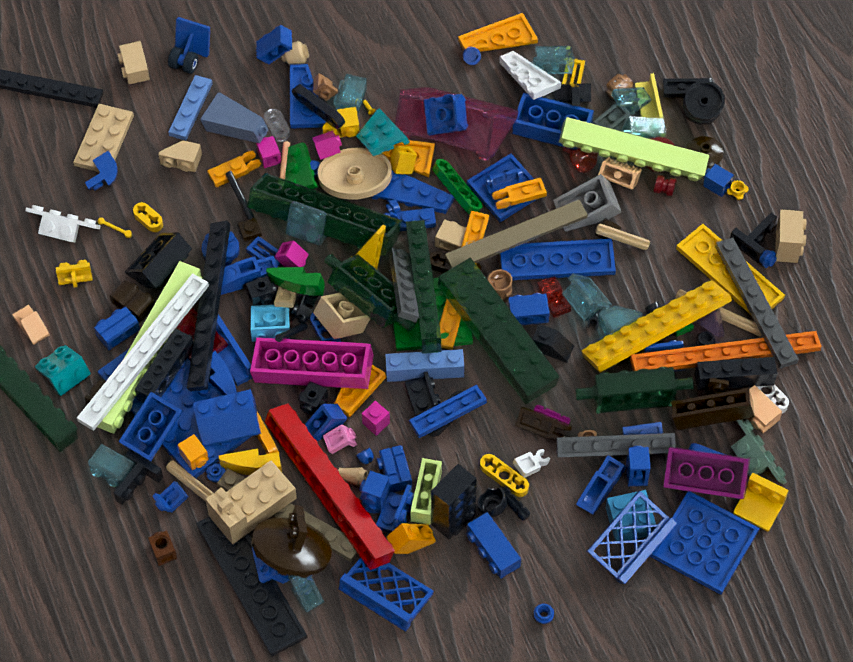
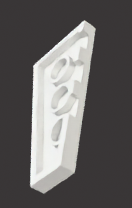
[499,51,561,100]

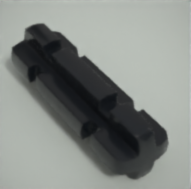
[502,486,530,521]

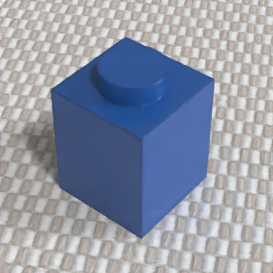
[703,164,734,197]

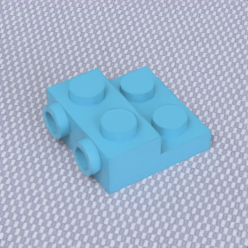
[251,305,290,342]

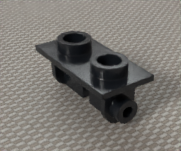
[290,294,318,324]

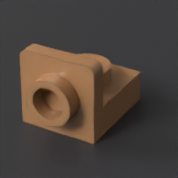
[313,73,338,101]

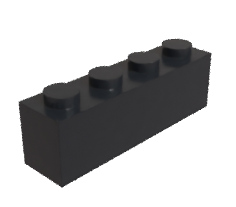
[694,357,778,391]

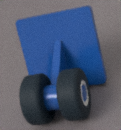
[168,17,210,74]

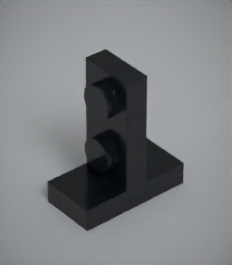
[554,83,591,106]
[730,212,777,263]
[114,449,163,505]

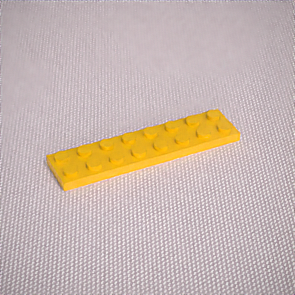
[581,280,732,372]

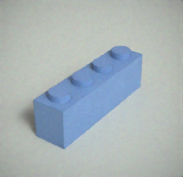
[385,349,464,382]

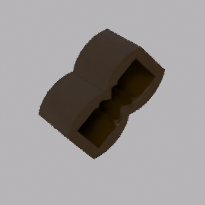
[110,280,154,323]

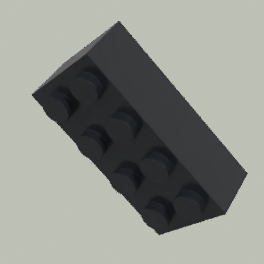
[431,464,477,539]

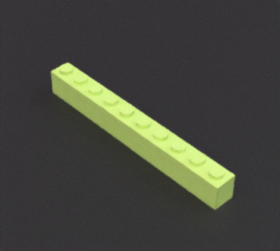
[97,261,203,434]

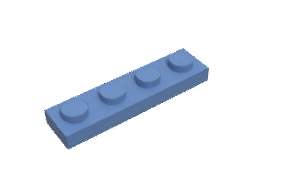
[169,75,212,141]

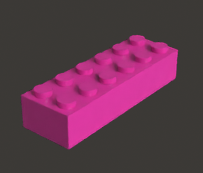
[250,338,374,389]

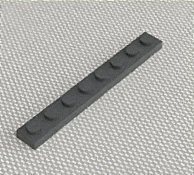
[715,238,799,368]

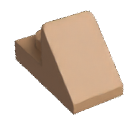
[12,305,49,345]

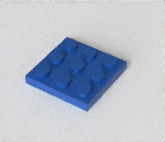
[467,153,537,222]

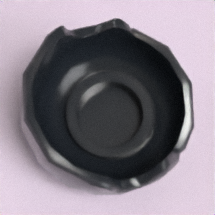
[477,486,507,517]

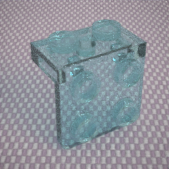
[285,201,329,246]

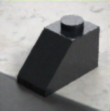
[531,324,574,363]

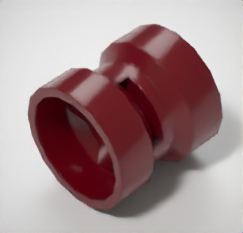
[654,175,676,197]

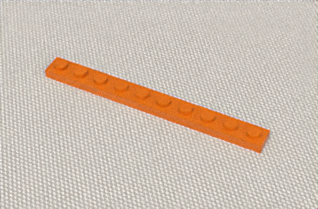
[630,331,821,375]

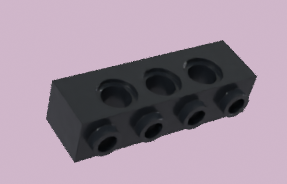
[135,329,193,403]

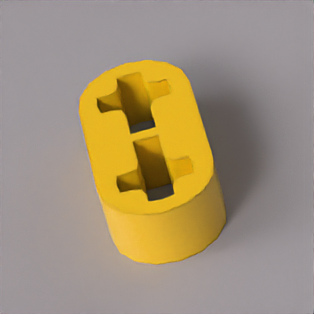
[133,202,163,232]

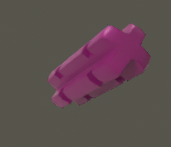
[534,405,571,424]

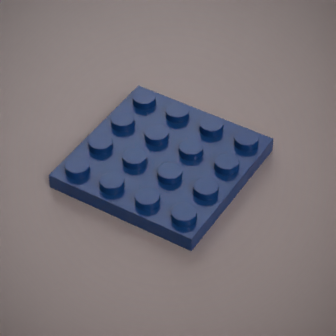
[650,491,759,595]

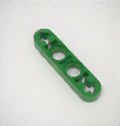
[432,159,483,214]

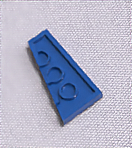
[371,170,454,214]

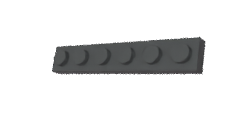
[388,248,419,322]
[556,433,676,457]

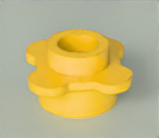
[727,180,749,200]

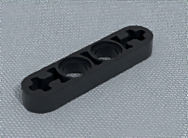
[292,84,345,129]

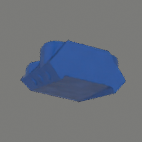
[424,94,469,135]

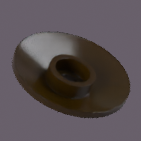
[687,136,724,168]

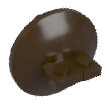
[252,505,332,578]

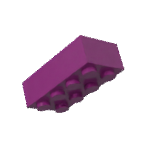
[664,447,750,499]

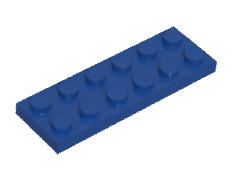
[500,239,616,280]

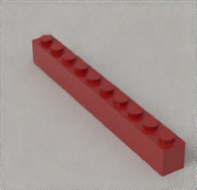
[265,403,395,570]

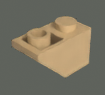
[158,141,202,172]

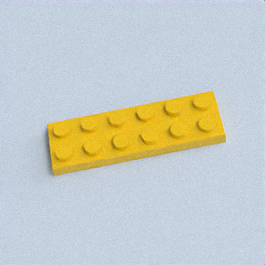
[676,224,785,316]

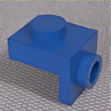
[152,481,188,513]

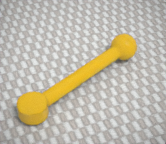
[98,217,132,238]

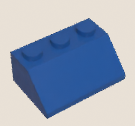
[193,389,261,447]
[119,392,183,461]

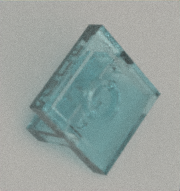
[562,273,612,321]

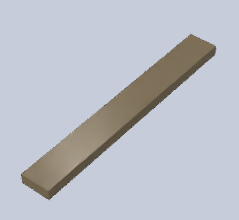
[444,200,588,272]

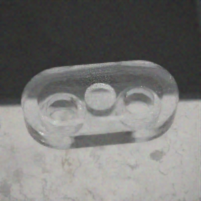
[264,109,290,142]

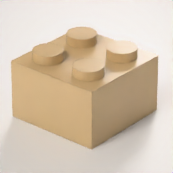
[775,210,806,263]
[313,291,371,339]

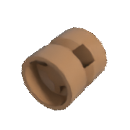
[487,269,512,304]

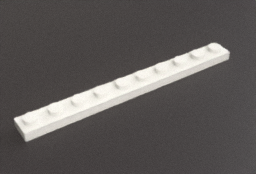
[77,273,209,431]

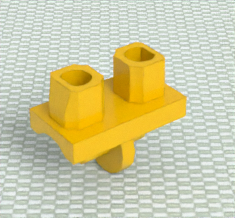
[56,260,93,288]

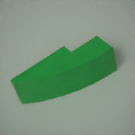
[266,267,325,296]

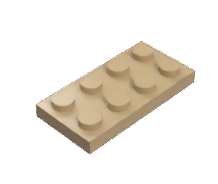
[74,104,134,172]

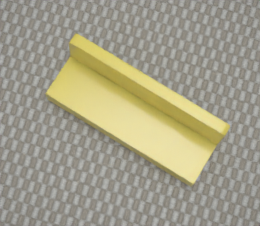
[634,73,663,132]

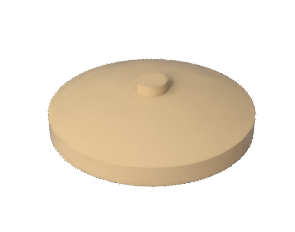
[318,148,392,200]

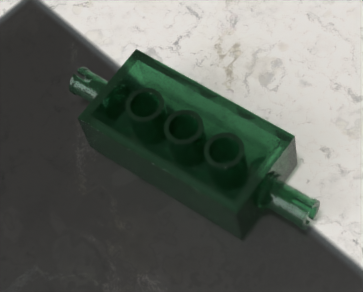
[324,253,416,332]
[575,367,694,414]

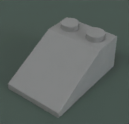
[553,174,621,232]

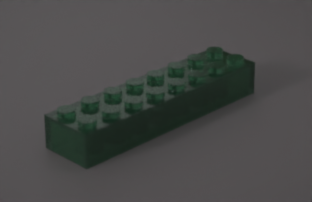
[247,173,402,256]
[437,257,560,405]

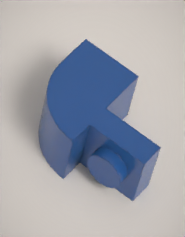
[85,151,118,191]

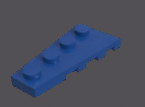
[290,64,326,128]

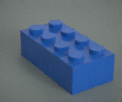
[512,93,594,152]

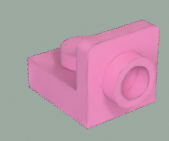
[323,424,357,454]

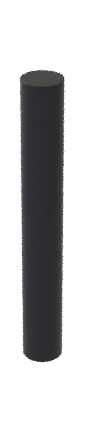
[225,171,255,220]
[275,323,308,342]

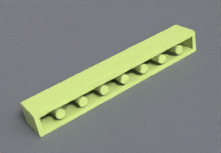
[559,117,709,181]

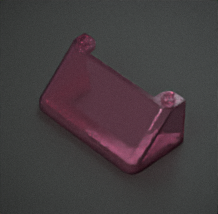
[395,87,519,160]

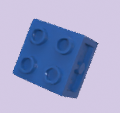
[376,484,414,533]

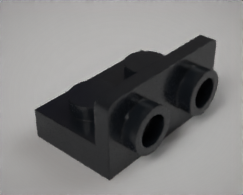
[405,372,441,417]

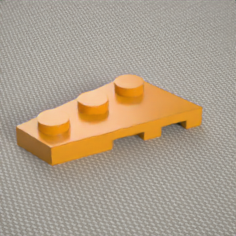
[334,364,387,417]

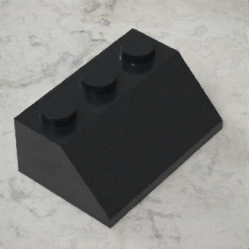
[125,232,192,288]

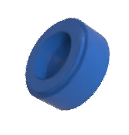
[462,46,481,65]

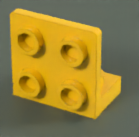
[733,472,789,532]

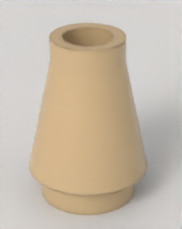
[338,467,368,487]

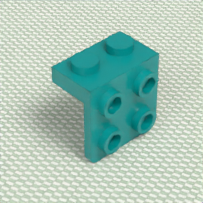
[35,345,91,396]

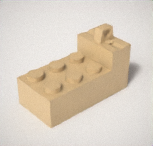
[205,460,297,544]

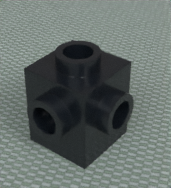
[246,276,277,306]
[298,381,328,415]

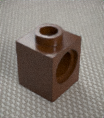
[148,530,177,566]

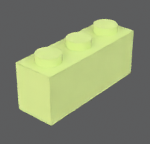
[411,458,442,525]

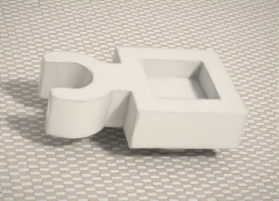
[513,449,550,478]

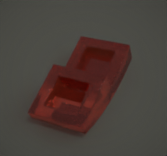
[538,276,571,318]

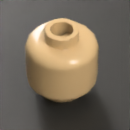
[282,41,309,66]

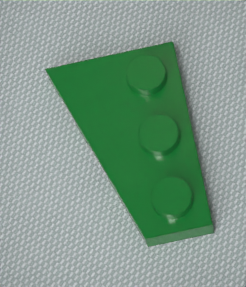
[283,142,318,197]

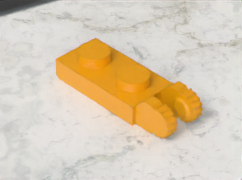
[207,150,261,187]
[492,178,547,209]

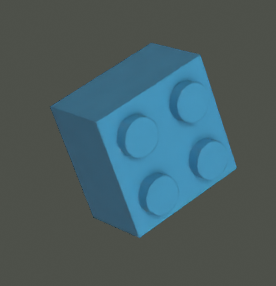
[606,490,656,544]

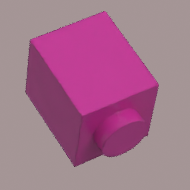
[312,130,342,160]
[256,136,281,169]
[274,240,309,267]
[362,401,390,436]

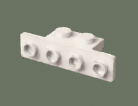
[25,205,101,243]

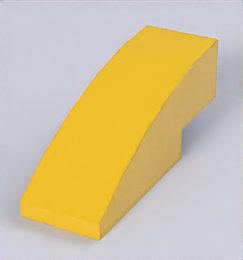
[219,449,282,475]

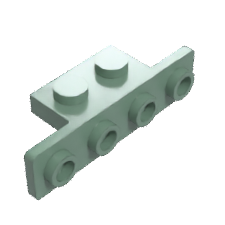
[731,419,787,484]

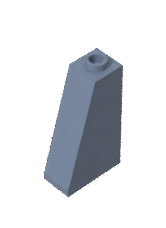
[200,93,268,143]

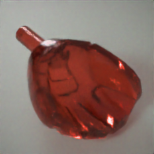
[563,147,598,173]

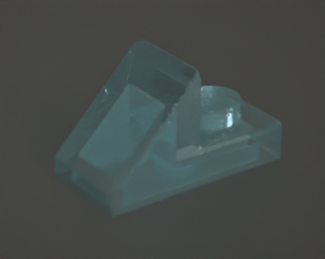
[611,87,652,115]
[288,575,324,612]

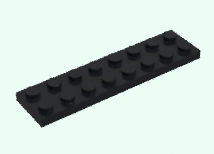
[196,517,307,657]

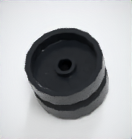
[682,80,725,125]

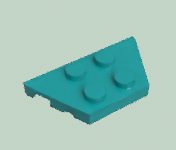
[356,108,410,156]

